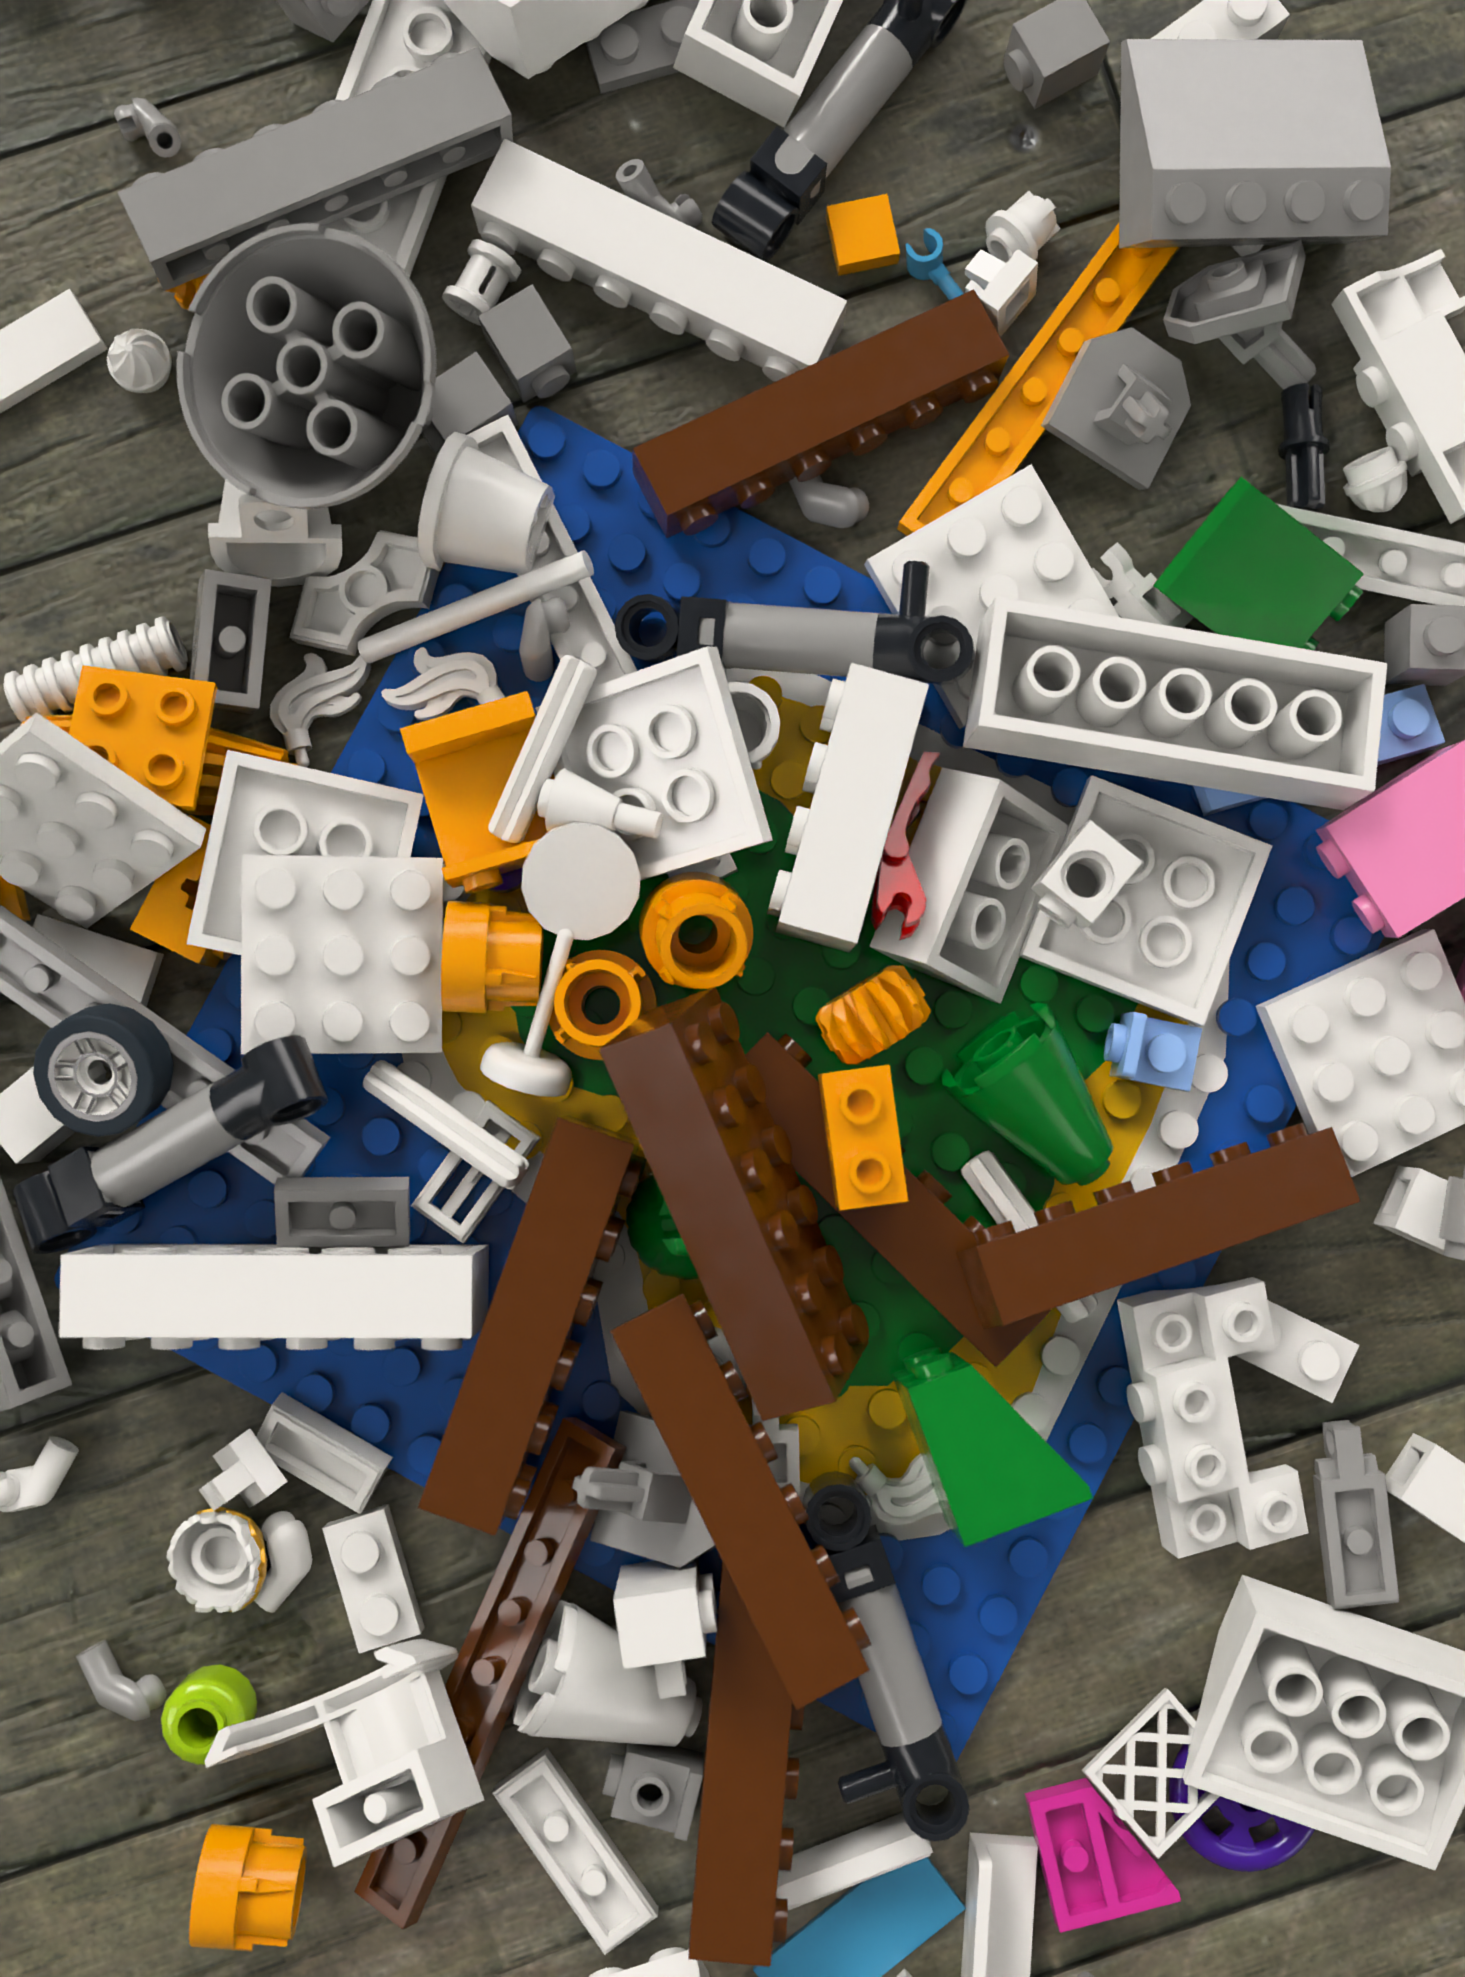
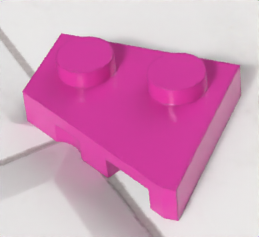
[1024,1778,1181,1933]

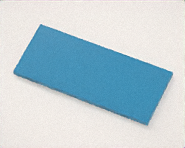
[753,1857,966,1977]

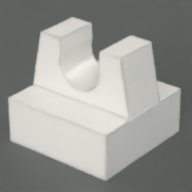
[965,249,1038,338]
[199,1428,288,1511]

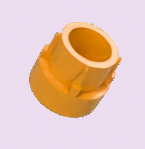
[639,872,753,989]
[441,901,544,1013]
[549,950,658,1061]
[189,1824,307,1952]

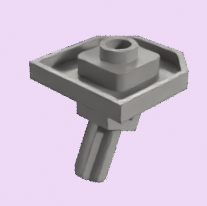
[1163,240,1316,390]
[1041,327,1191,490]
[573,1411,716,1568]

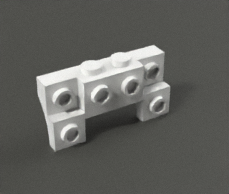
[1331,249,1465,524]
[1117,1277,1309,1559]

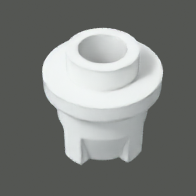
[985,191,1060,263]

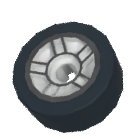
[33,1003,174,1137]

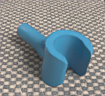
[906,228,964,300]

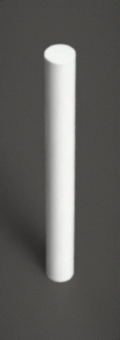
[358,550,594,664]

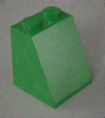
[1153,476,1364,651]
[892,1346,1093,1547]

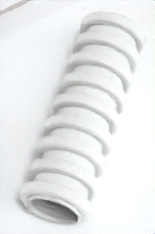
[3,616,188,722]

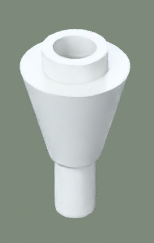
[537,768,663,839]

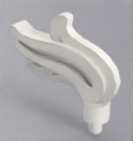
[381,647,505,720]
[270,653,371,768]
[849,1453,942,1525]

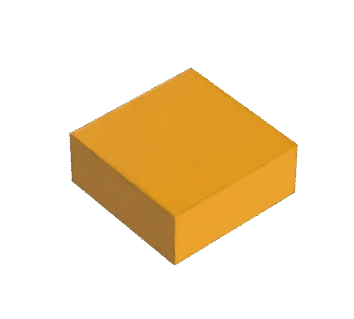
[825,194,900,276]

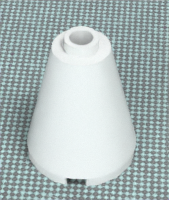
[513,1600,703,1747]

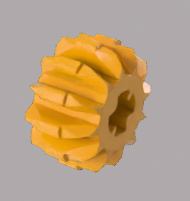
[815,965,931,1064]

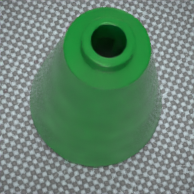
[942,1002,1113,1186]

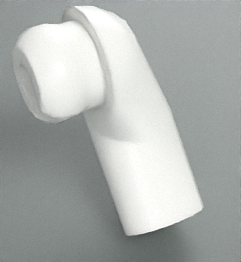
[0,1436,79,1512]
[254,1511,313,1613]

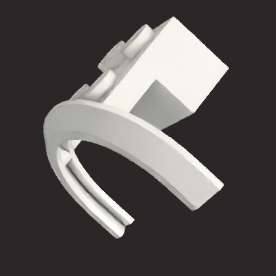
[204,1639,484,1867]

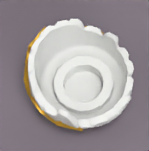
[167,1507,267,1613]

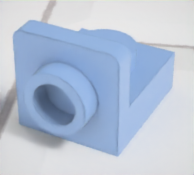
[1104,1012,1202,1091]

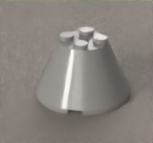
[177,223,436,509]

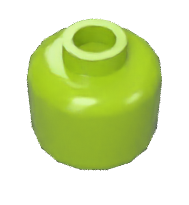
[161,1664,257,1765]

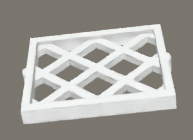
[1082,1688,1220,1859]

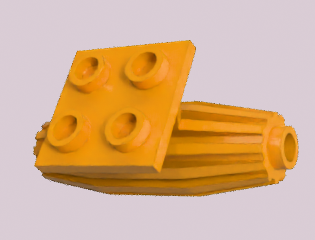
[21,665,299,816]

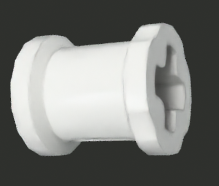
[442,239,521,326]

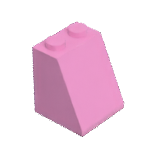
[1316,740,1465,938]

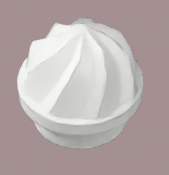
[107,329,172,393]
[1343,446,1408,512]

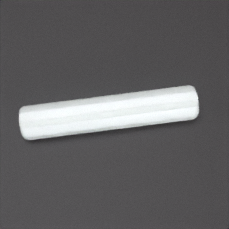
[488,655,597,844]
[363,1060,530,1190]
[961,1151,1098,1323]

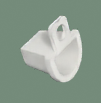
[417,432,555,574]
[208,479,342,587]

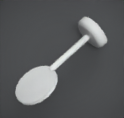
[480,822,641,1097]

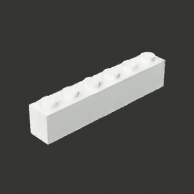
[471,138,847,382]

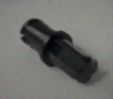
[1278,383,1330,512]

